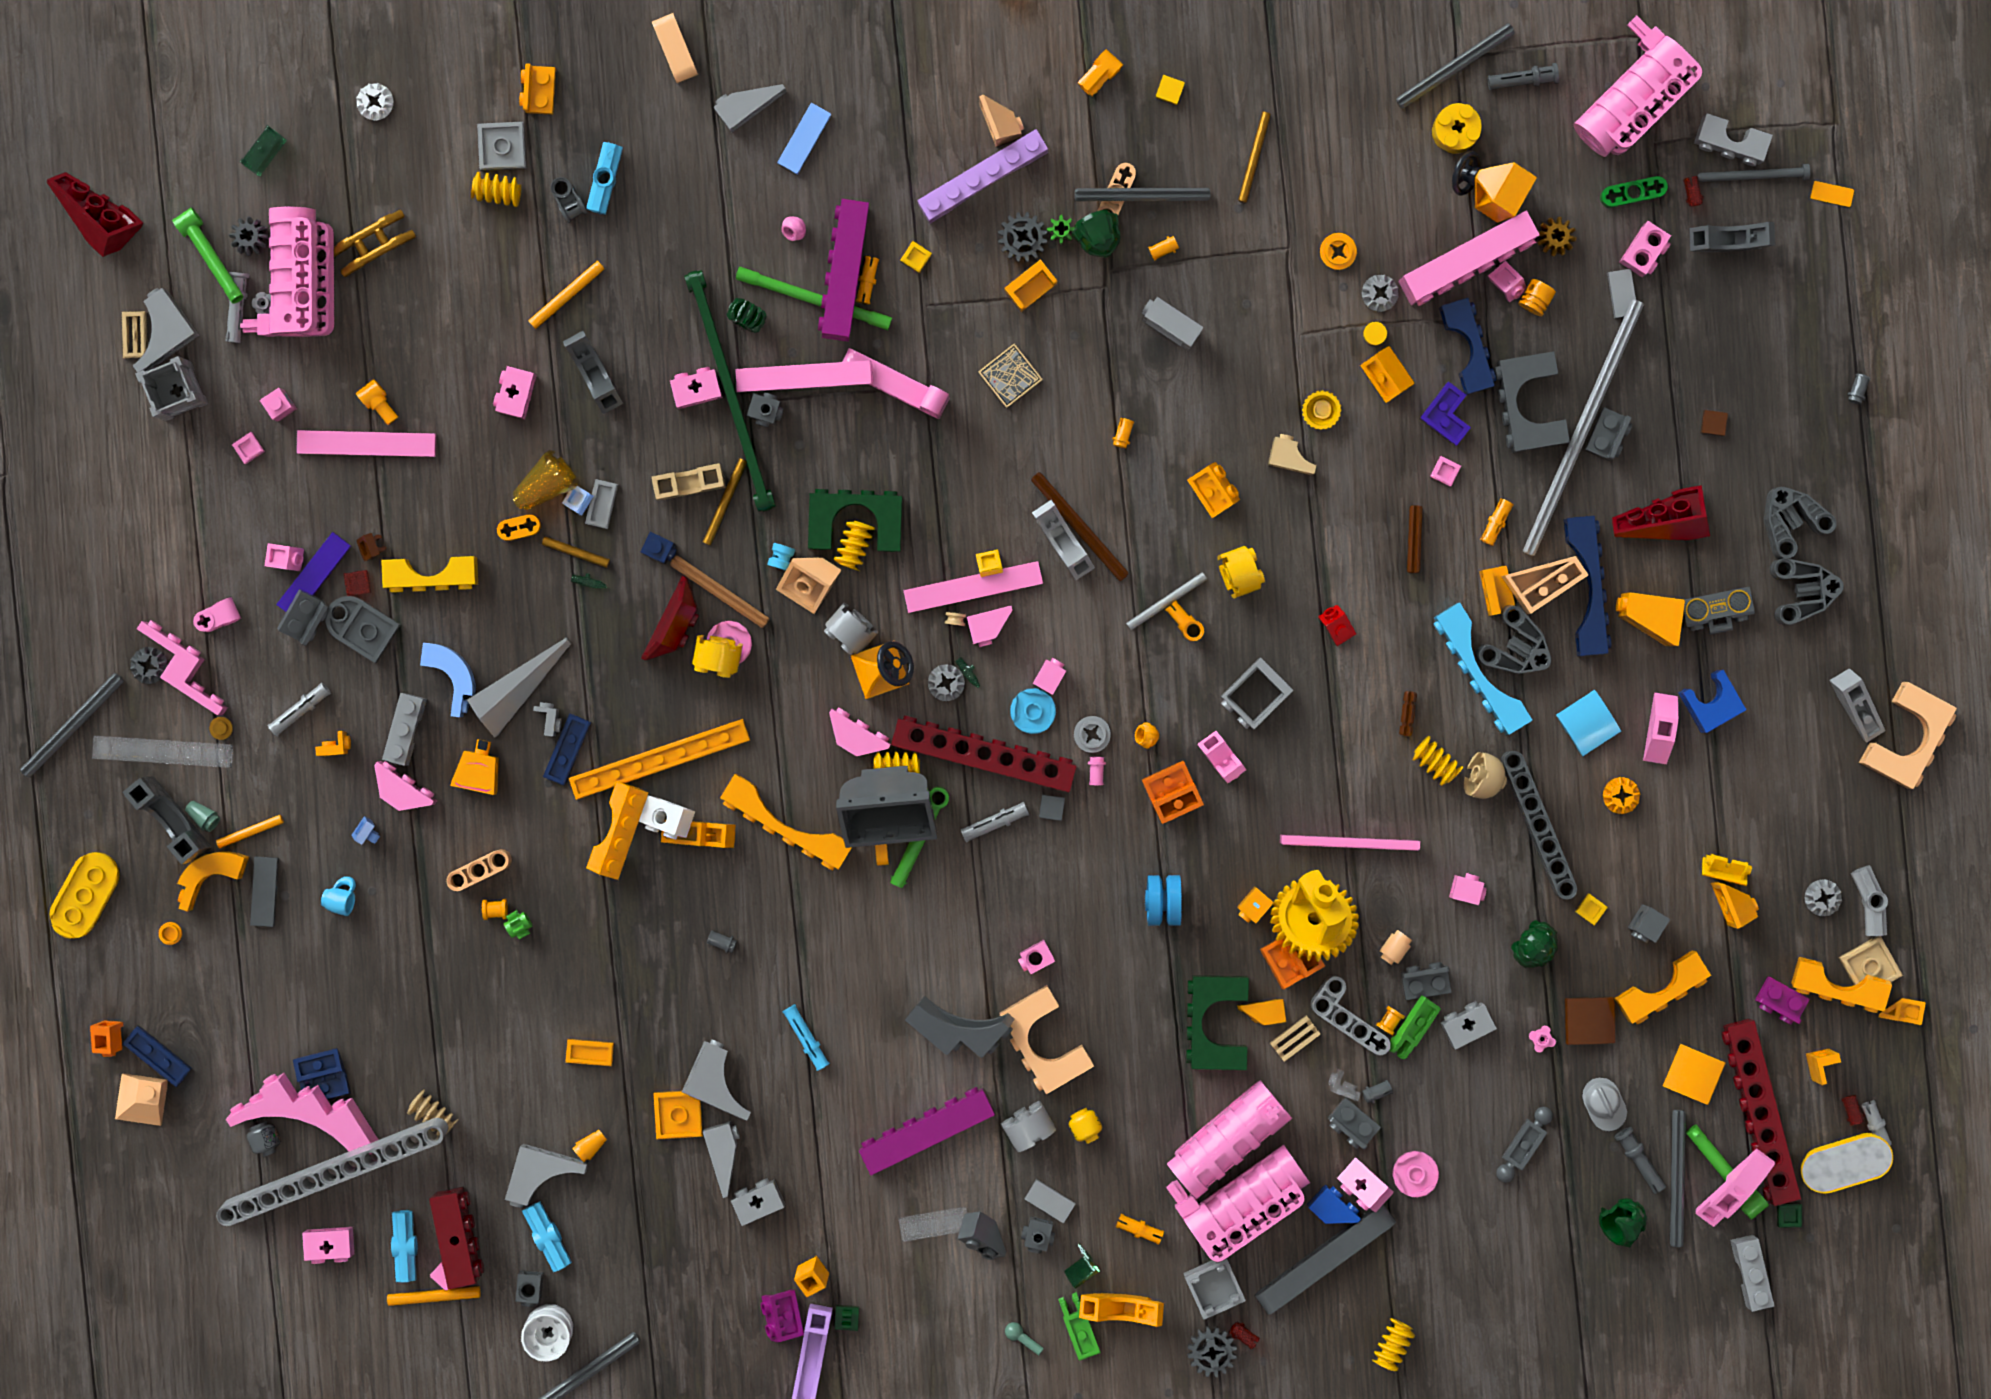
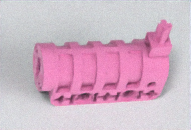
[1573,16,1702,157]
[240,207,334,337]
[1167,1080,1292,1199]
[1166,1145,1310,1262]

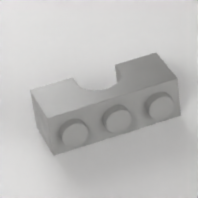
[1694,113,1773,166]
[382,693,427,766]
[1730,1235,1774,1312]

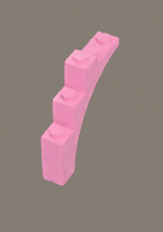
[226,1073,379,1155]

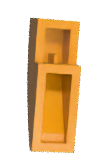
[661,819,736,848]

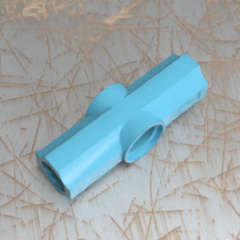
[586,142,623,215]
[522,1201,572,1272]
[391,1210,418,1282]

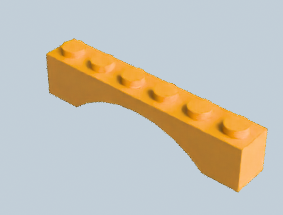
[720,774,852,871]

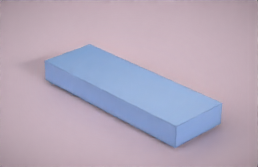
[777,103,831,175]

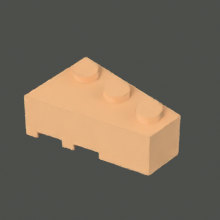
[1501,556,1588,614]

